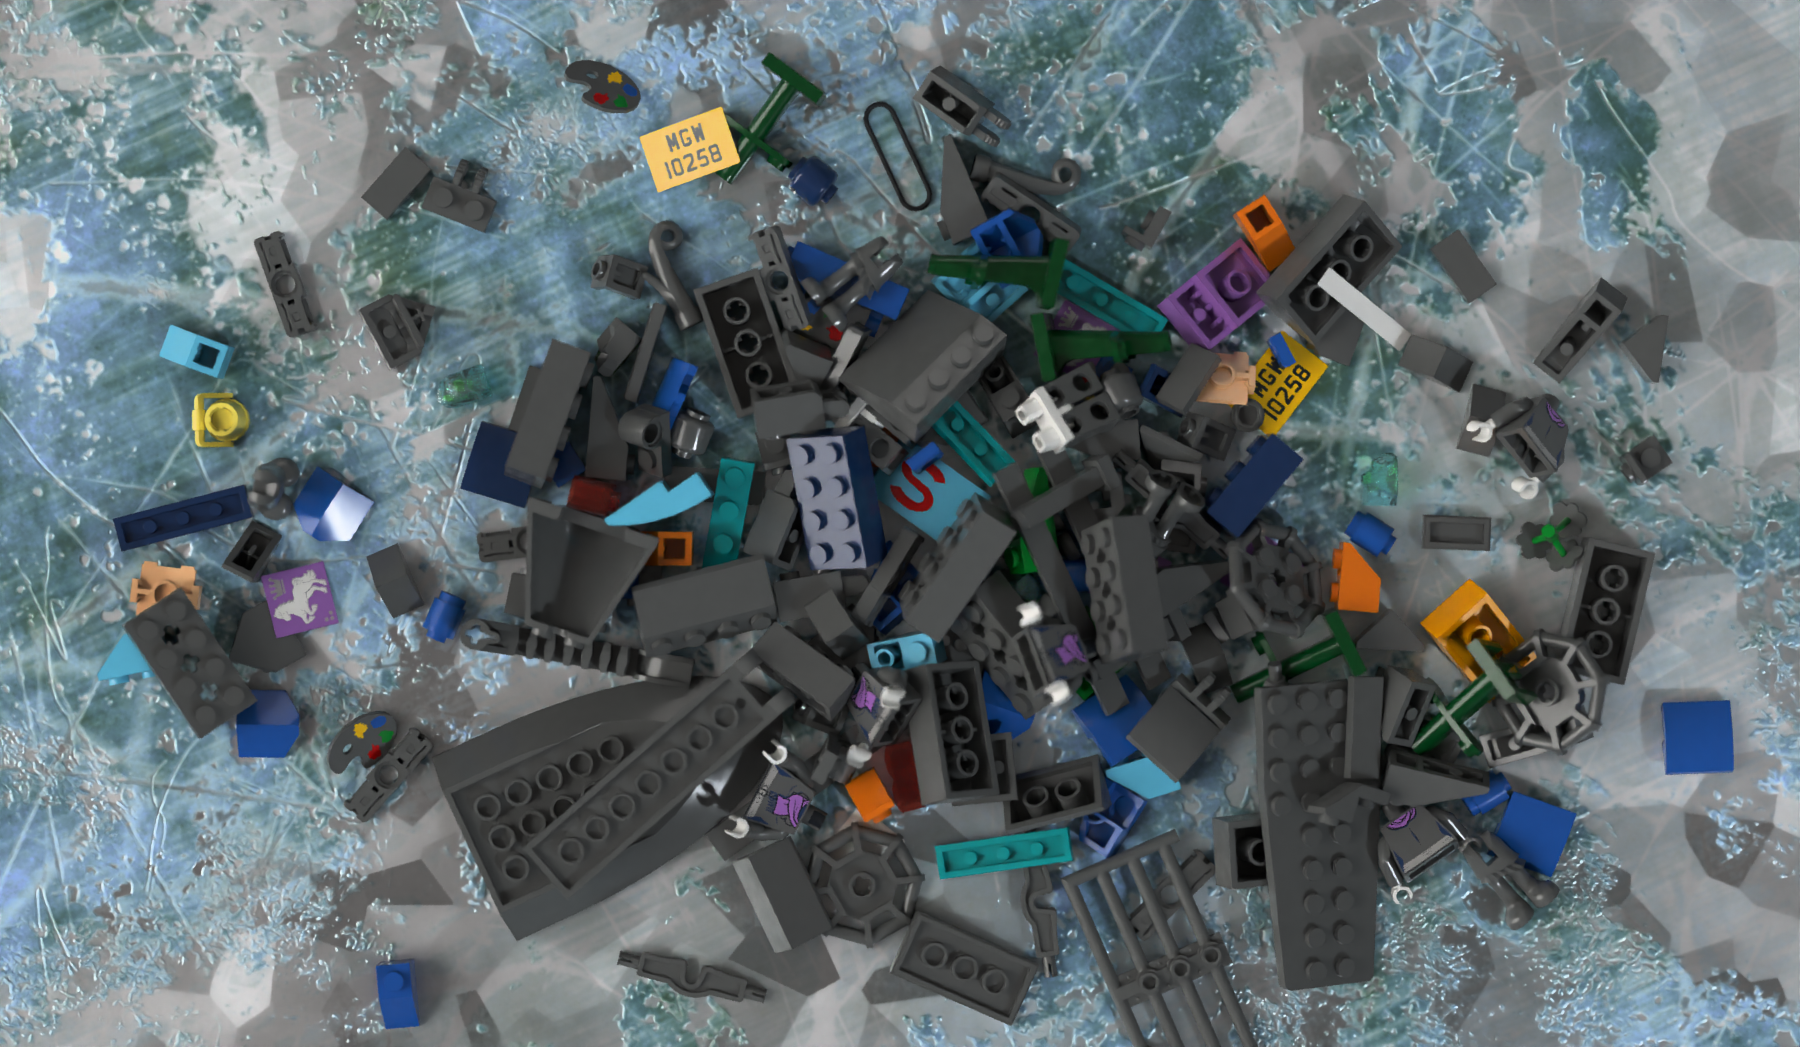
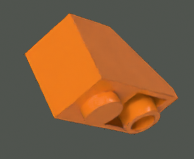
[1233,194,1295,272]
[640,531,694,566]
[1329,542,1381,613]
[845,766,895,824]

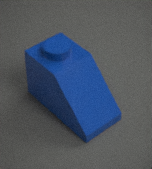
[376,958,420,1029]

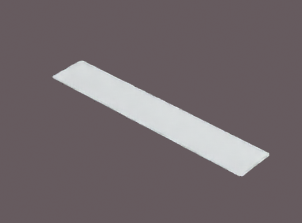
[1318,268,1411,351]

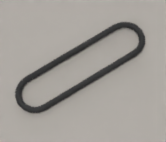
[863,102,932,211]

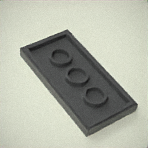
[889,910,1039,1026]

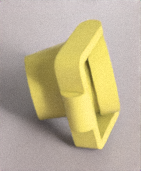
[192,393,250,447]

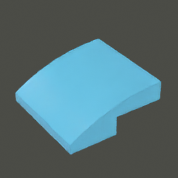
[930,241,1028,322]

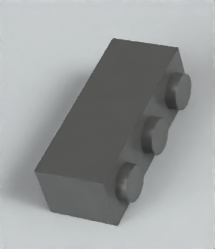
[752,621,856,721]

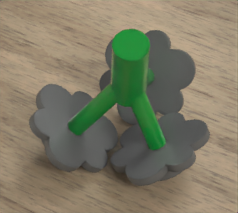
[1516,502,1588,572]

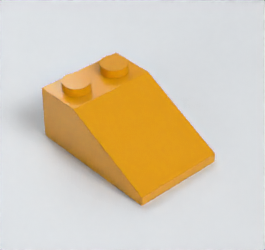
[1420,579,1536,703]

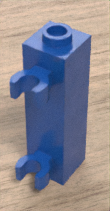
[788,241,910,338]

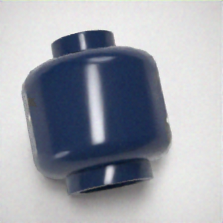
[787,156,839,206]

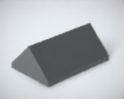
[1003,754,1112,835]
[732,836,834,953]

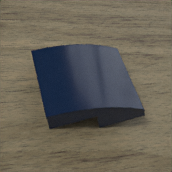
[460,421,532,508]

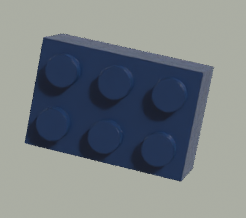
[1202,433,1304,538]

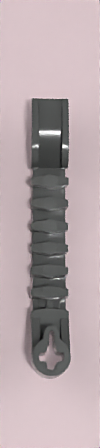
[460,618,695,689]

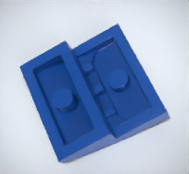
[1071,674,1152,766]
[1660,700,1734,775]
[1487,791,1577,877]

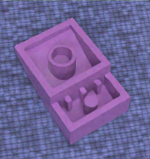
[1157,238,1271,350]

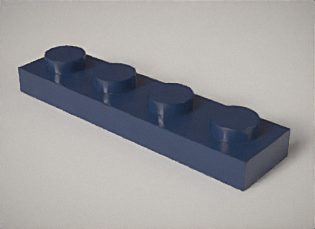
[113,485,254,552]

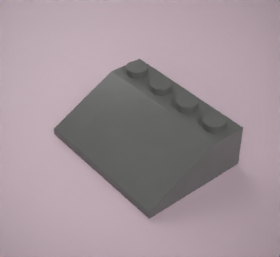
[838,290,1007,442]

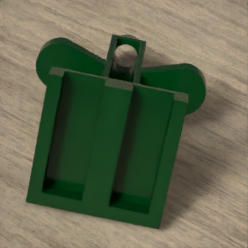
[715,52,827,185]
[927,238,1069,310]
[1030,312,1172,382]
[1229,607,1367,704]
[1412,638,1538,758]

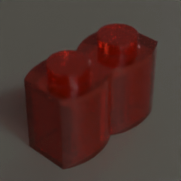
[567,475,622,517]
[884,739,926,813]

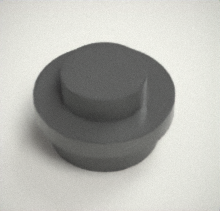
[1231,398,1265,432]

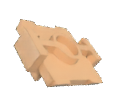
[1195,350,1256,406]
[129,561,202,615]

